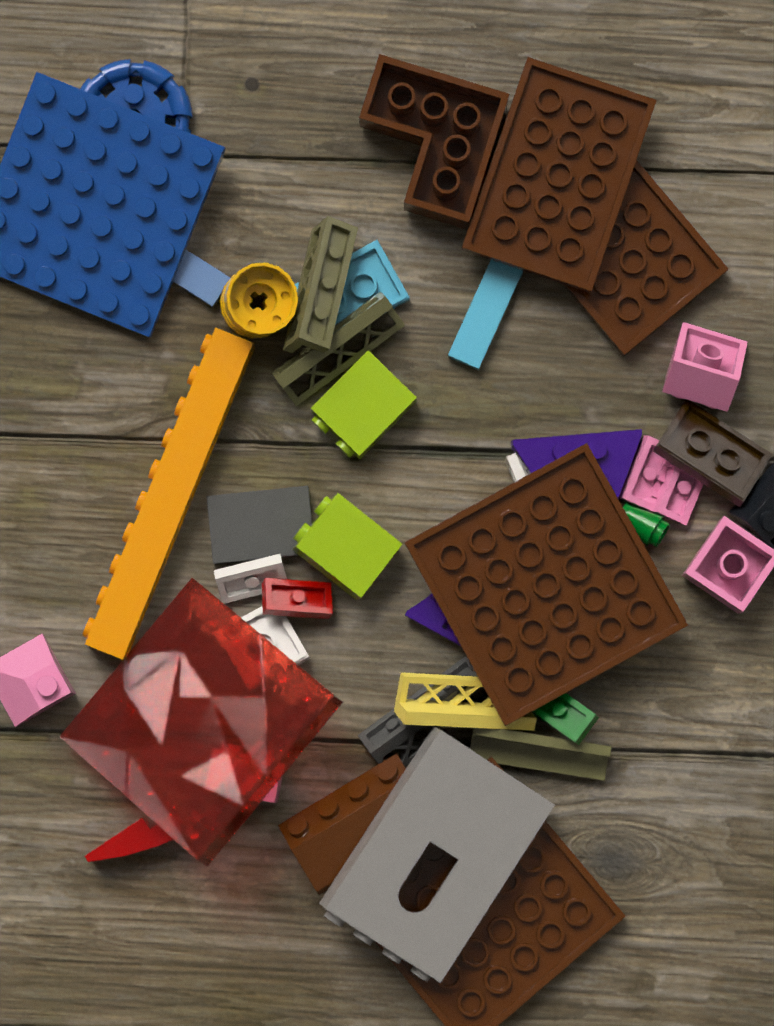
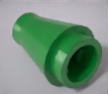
[623,503,670,548]

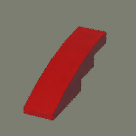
[84,801,225,862]

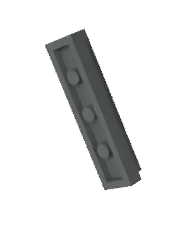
[358,656,488,767]

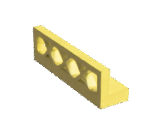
[394,673,537,731]

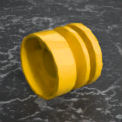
[220,262,298,339]

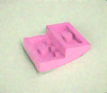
[619,435,703,525]

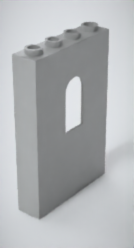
[320,726,555,983]

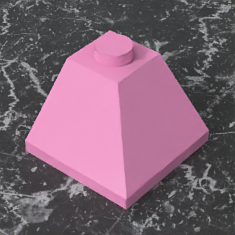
[0,634,76,727]

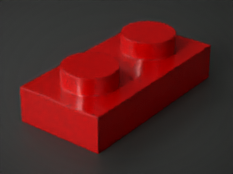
[262,578,333,619]

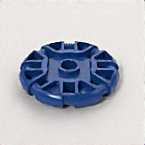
[80,59,193,133]

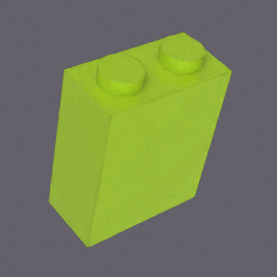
[310,350,417,459]
[292,493,402,600]

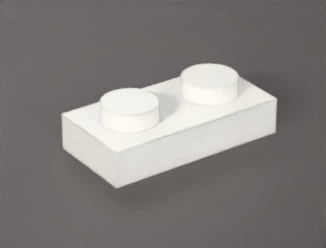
[214,554,287,604]

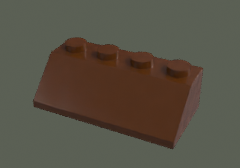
[278,753,406,895]

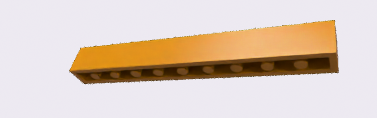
[83,327,255,661]

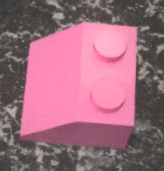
[662,322,748,412]

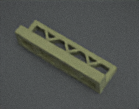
[283,216,358,353]
[272,292,405,406]
[470,728,612,781]

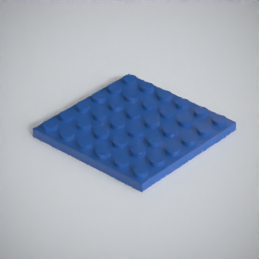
[0,72,226,337]

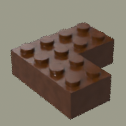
[359,54,510,230]

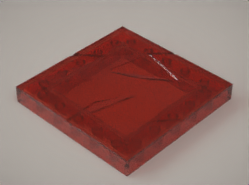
[59,578,343,867]

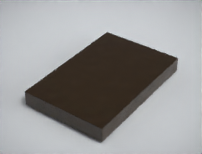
[653,399,773,507]

